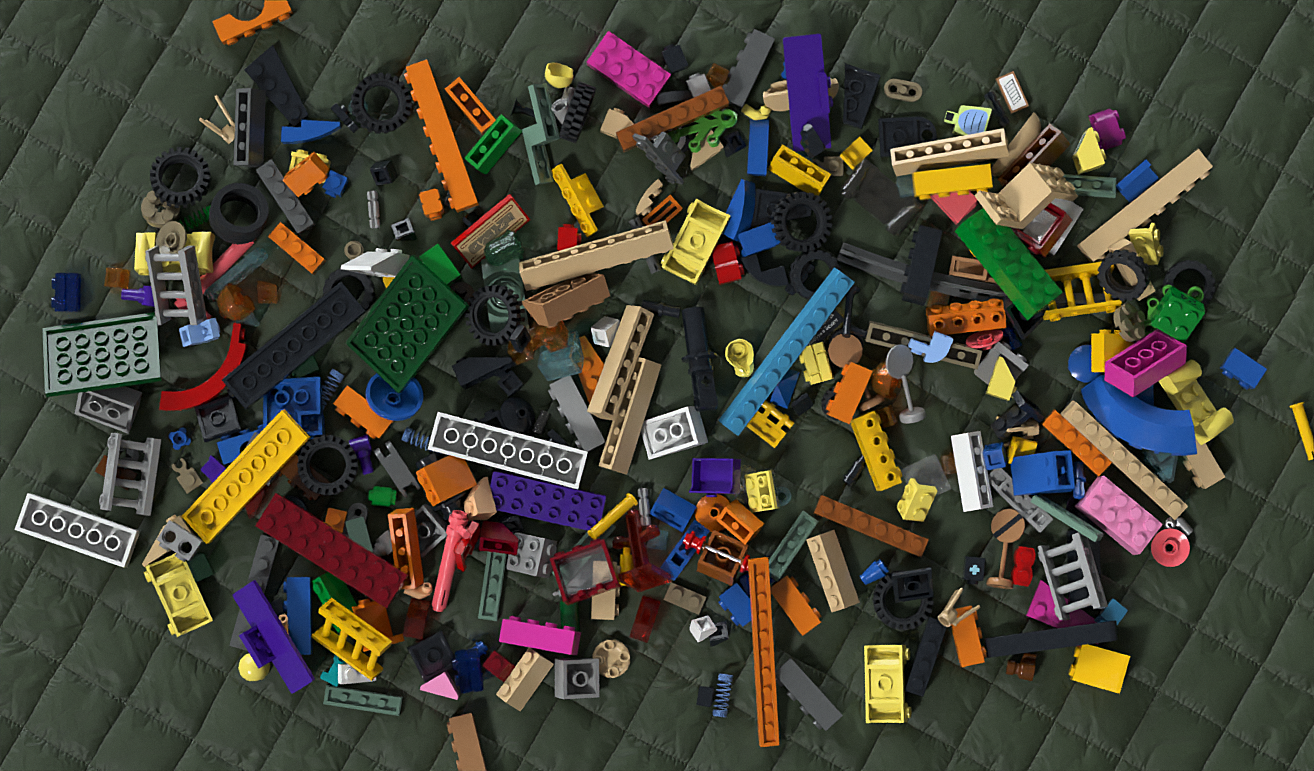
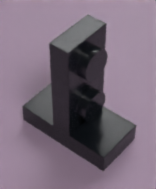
[991,390,1045,441]

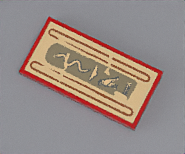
[451,194,530,269]

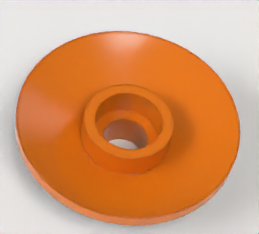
[695,494,730,532]

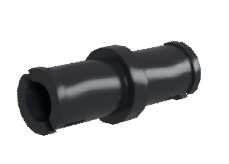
[642,300,681,319]

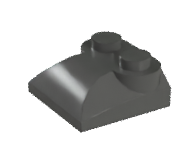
[415,504,448,558]

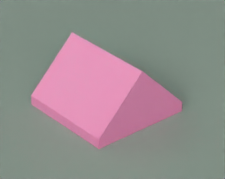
[420,671,460,700]

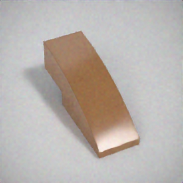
[949,256,997,284]

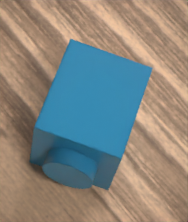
[1094,599,1128,625]

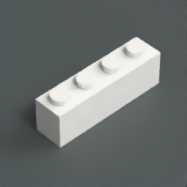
[951,431,993,512]

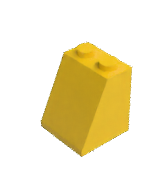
[1068,644,1130,694]

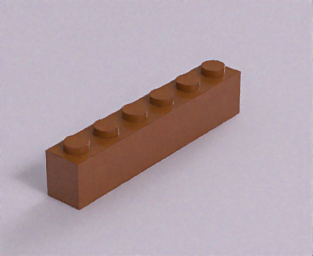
[616,86,729,152]
[813,495,928,557]

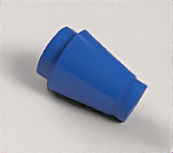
[860,559,889,585]

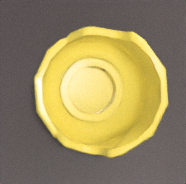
[545,63,574,88]
[238,653,270,681]

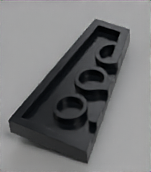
[244,45,309,127]

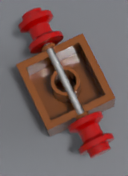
[683,530,750,586]

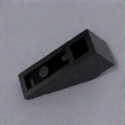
[452,357,516,390]

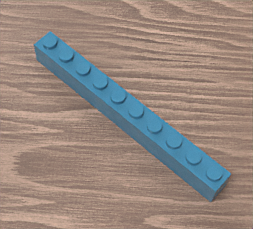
[718,267,855,436]

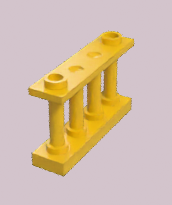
[1043,262,1122,321]
[311,597,392,681]

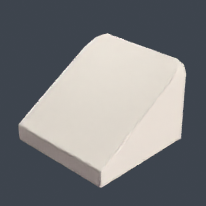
[690,615,717,642]

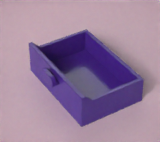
[689,458,741,497]

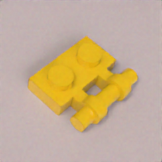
[746,400,794,448]

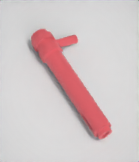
[174,239,256,320]
[432,510,470,612]

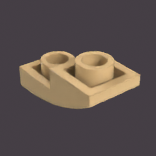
[636,179,663,216]

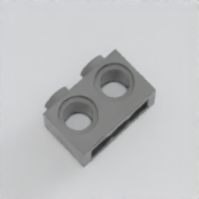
[156,520,204,562]

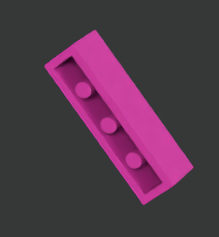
[499,616,581,655]

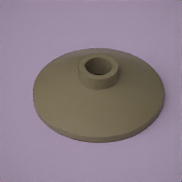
[156,221,187,254]

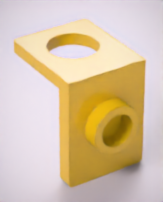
[840,137,872,170]
[1007,436,1037,464]

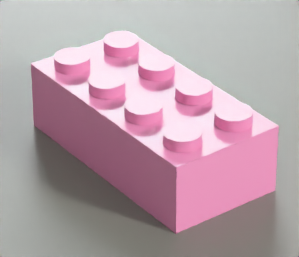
[1075,476,1163,555]

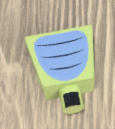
[944,105,992,136]

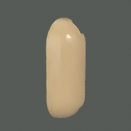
[763,78,839,111]
[991,112,1041,177]

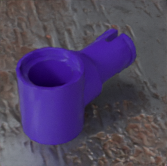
[121,286,155,307]
[349,435,374,475]

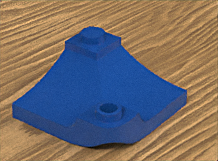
[263,377,325,439]

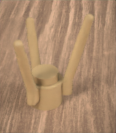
[199,95,235,144]
[996,416,1039,448]
[938,588,980,627]

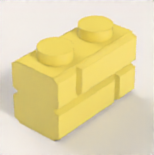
[799,342,834,385]

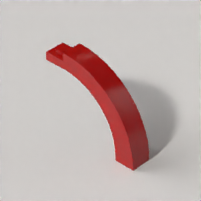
[159,323,248,411]

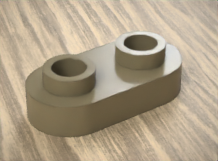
[884,79,922,102]

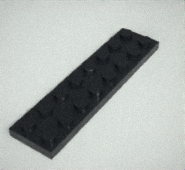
[222,282,366,410]

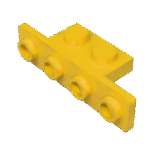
[551,163,604,237]

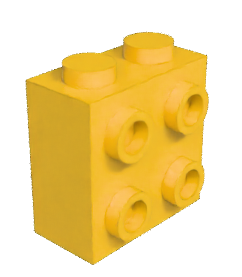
[1091,330,1134,372]

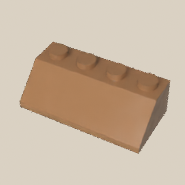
[522,273,610,328]

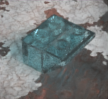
[537,330,584,381]
[1143,449,1178,483]

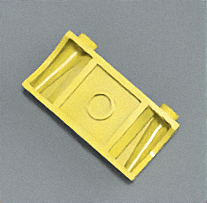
[661,199,731,286]
[134,232,215,276]
[1159,360,1234,445]
[143,553,213,637]
[864,645,912,723]

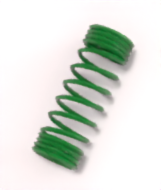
[176,205,211,232]

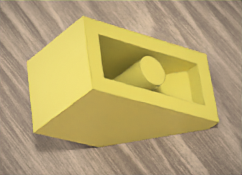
[986,356,1017,401]

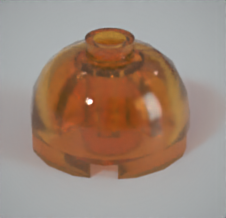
[217,283,255,321]
[870,361,902,400]

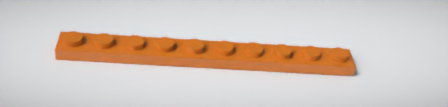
[748,557,779,747]

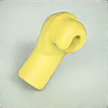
[741,104,771,120]

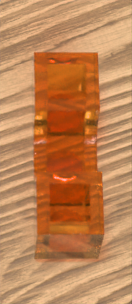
[508,321,569,365]

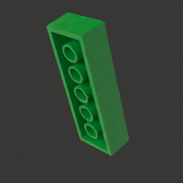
[955,208,1063,321]

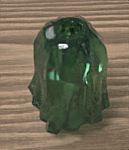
[484,229,524,266]

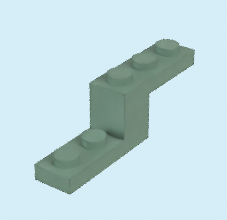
[522,83,560,185]

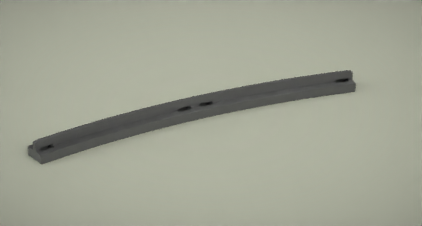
[837,242,1115,313]

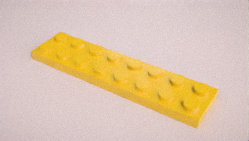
[181,410,310,544]

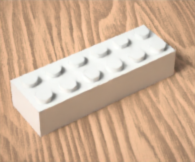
[15,493,140,568]

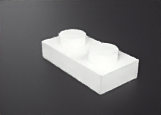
[338,663,376,684]

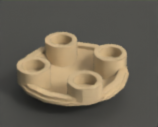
[592,640,630,678]

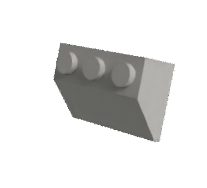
[75,386,142,434]

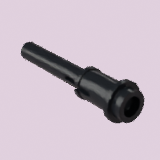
[842,454,865,486]

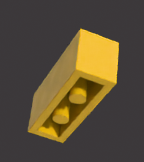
[768,144,831,196]

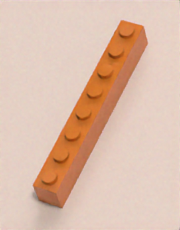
[404,59,479,213]

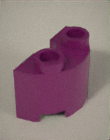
[1088,109,1126,150]

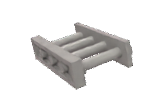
[145,246,207,325]
[99,433,161,516]
[1038,532,1108,620]

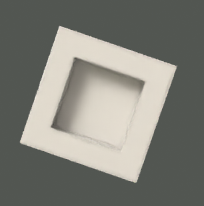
[591,316,620,347]

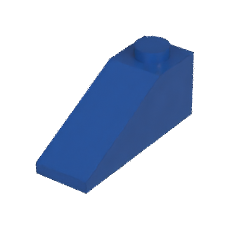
[659,520,710,581]

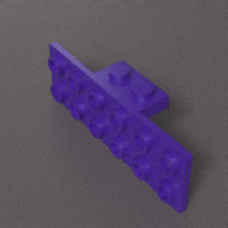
[783,34,833,152]
[490,471,606,531]
[232,580,315,694]

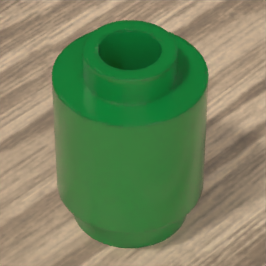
[368,486,396,507]

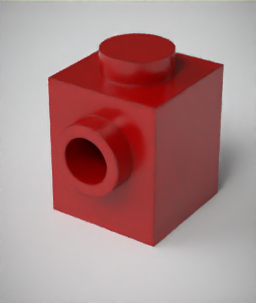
[557,224,581,251]

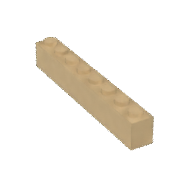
[1077,149,1213,263]
[519,220,674,291]
[1060,400,1188,520]

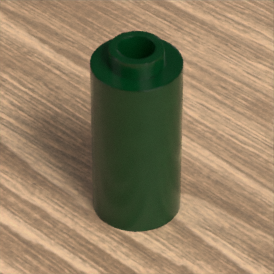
[560,601,580,632]

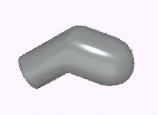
[1165,517,1194,536]

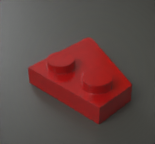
[453,521,481,571]

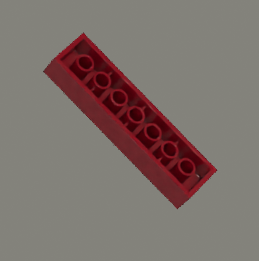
[255,493,409,608]

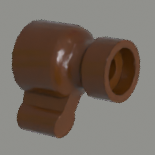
[1006,652,1037,681]

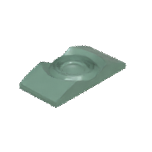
[481,254,530,333]

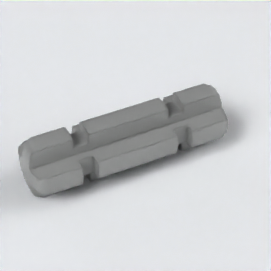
[367,191,380,228]
[638,488,651,526]

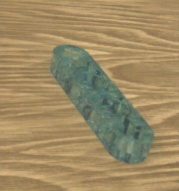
[204,247,268,303]

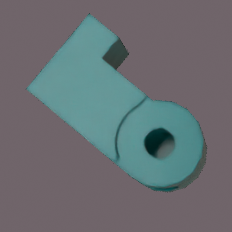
[320,655,346,687]

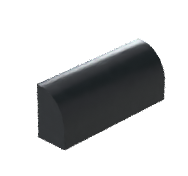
[1066,530,1101,608]

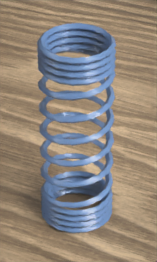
[321,369,345,410]
[401,427,442,457]
[712,673,733,718]

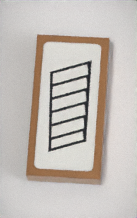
[995,71,1029,114]

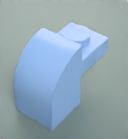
[179,318,220,347]
[908,331,953,363]

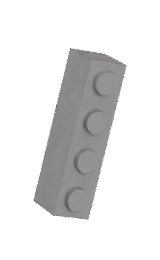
[548,374,606,452]

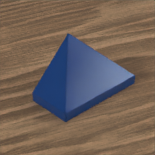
[769,369,800,409]

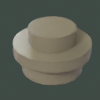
[344,241,364,260]

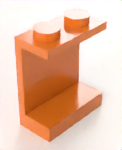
[416,455,477,506]
[352,598,404,652]

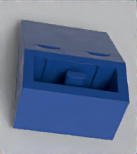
[1010,450,1075,496]

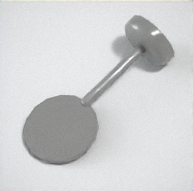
[886,344,926,424]

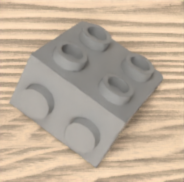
[974,341,1028,385]
[506,532,557,579]

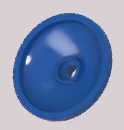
[366,373,423,421]

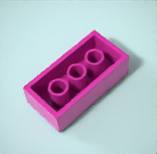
[586,31,671,108]
[1104,329,1187,397]

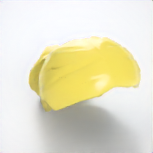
[725,339,754,377]

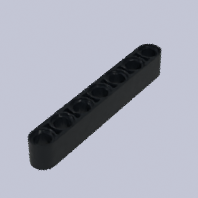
[984,620,1119,658]

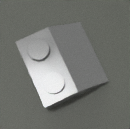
[555,658,599,699]

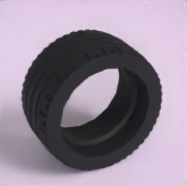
[209,183,269,245]

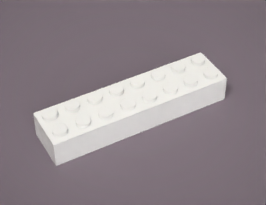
[428,412,588,489]

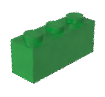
[465,114,522,175]
[311,572,357,633]

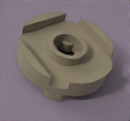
[141,191,180,228]
[1114,303,1145,342]

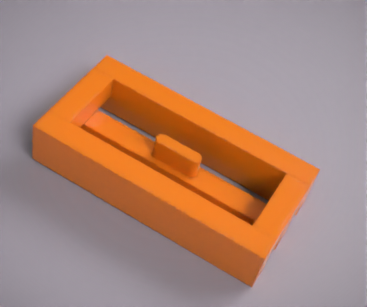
[642,195,683,226]

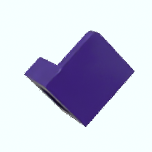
[201,455,227,483]

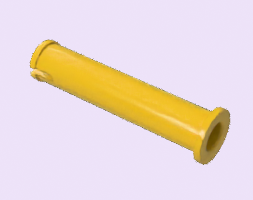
[1289,402,1314,461]
[587,493,638,540]

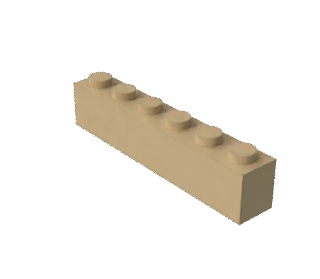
[890,128,1010,177]
[587,305,654,421]
[598,357,661,475]

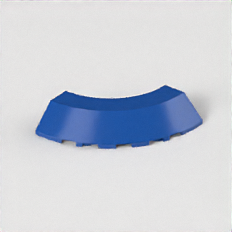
[1081,375,1197,456]

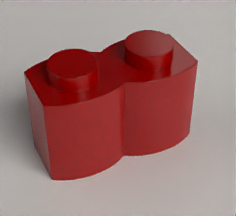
[712,241,745,285]
[1011,546,1035,587]

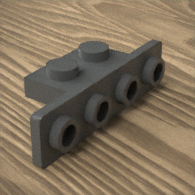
[632,132,686,185]

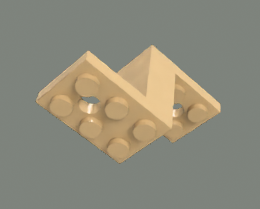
[975,163,1078,229]

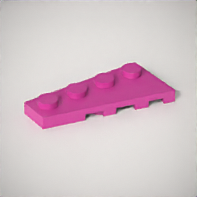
[1026,580,1099,644]

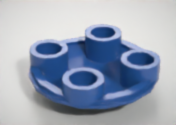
[1068,345,1104,383]

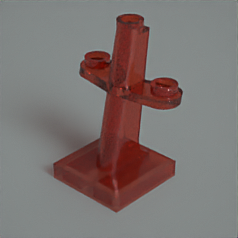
[612,509,672,592]

